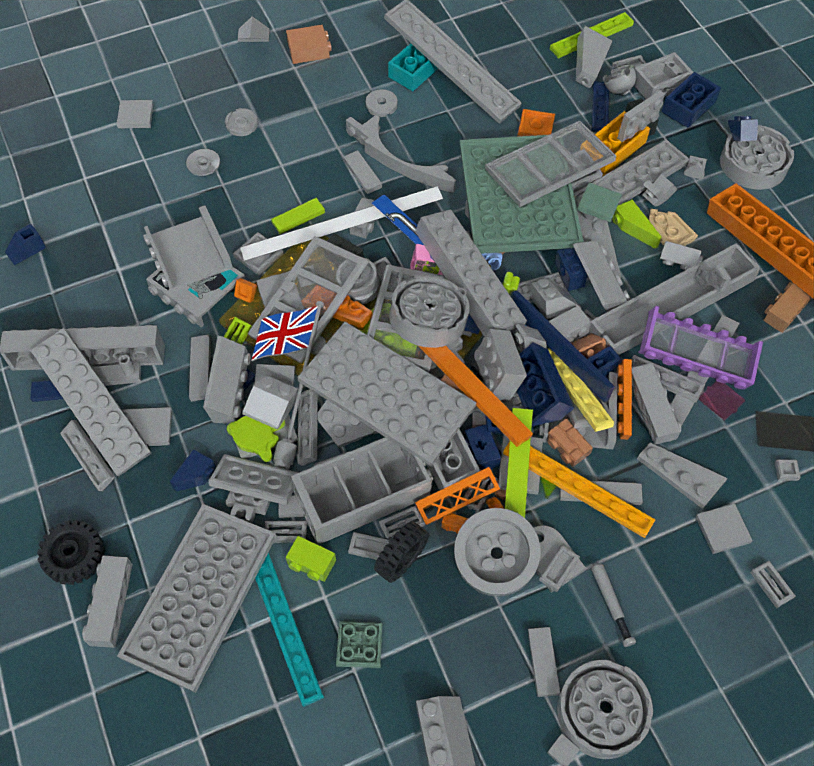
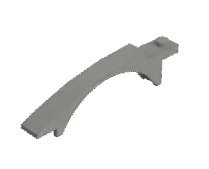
[346,115,456,193]

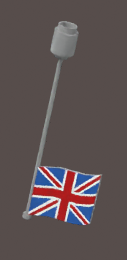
[251,301,324,470]

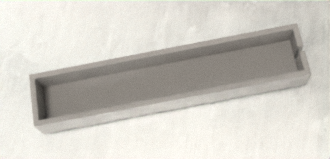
[587,243,760,355]

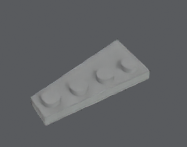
[637,443,728,509]

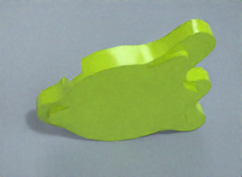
[227,416,285,462]

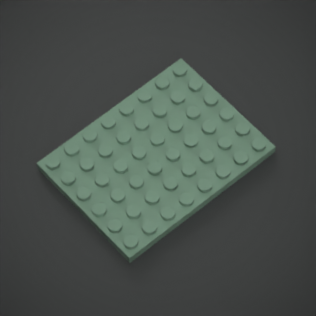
[459,135,583,254]

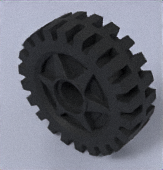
[37,520,105,585]
[374,521,430,583]

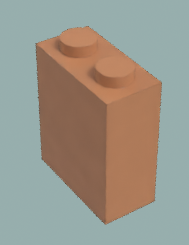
[286,25,332,64]

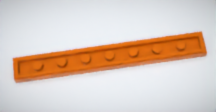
[419,346,533,447]

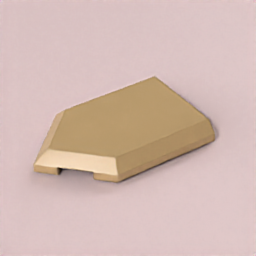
[649,209,698,246]

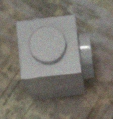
[350,197,378,239]
[660,241,703,270]

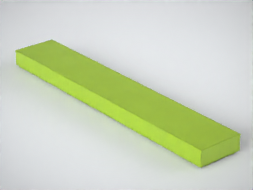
[550,12,634,58]
[505,408,533,518]

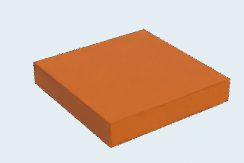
[517,109,555,137]

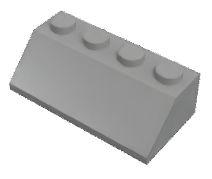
[573,241,631,312]
[203,336,251,424]
[416,696,476,766]

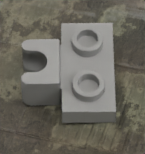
[226,491,271,523]

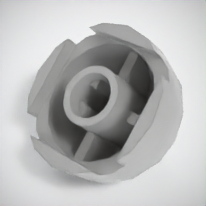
[603,64,636,95]

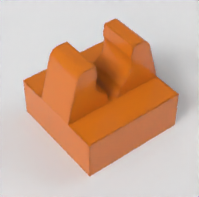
[234,278,257,303]

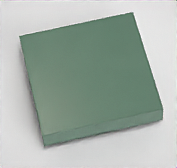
[577,183,622,222]
[336,621,383,668]

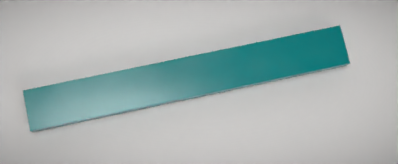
[255,553,324,707]

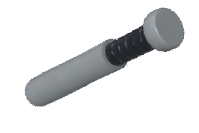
[592,564,636,647]

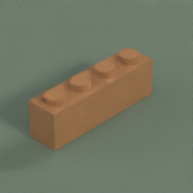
[764,281,812,333]

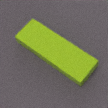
[271,198,325,234]

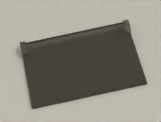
[755,411,814,452]

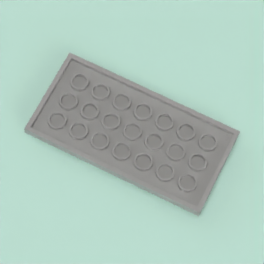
[298,322,477,466]
[117,504,277,693]

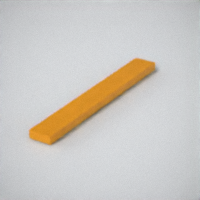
[503,442,655,538]

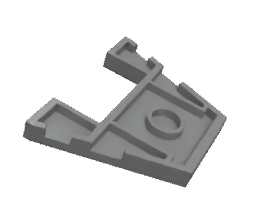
[317,400,378,448]

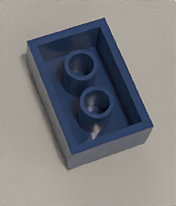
[662,72,721,128]

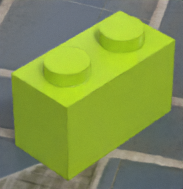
[286,536,336,582]

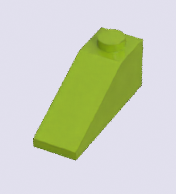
[612,200,662,249]

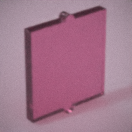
[698,381,745,421]

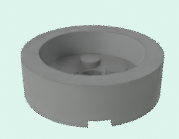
[720,125,794,190]
[390,275,470,348]
[454,508,540,597]
[557,660,653,759]

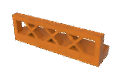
[415,467,500,525]

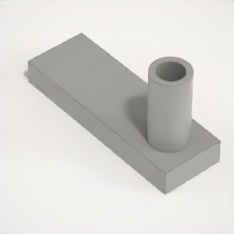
[92,355,141,386]

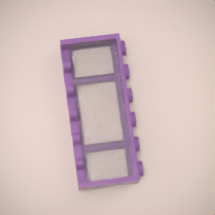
[638,306,763,389]

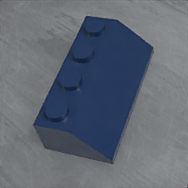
[517,342,575,426]

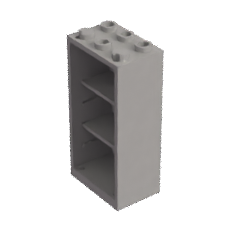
[291,437,433,545]

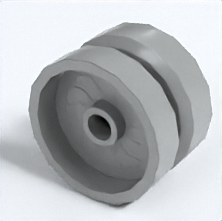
[337,257,381,304]

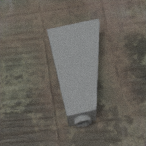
[576,26,612,88]

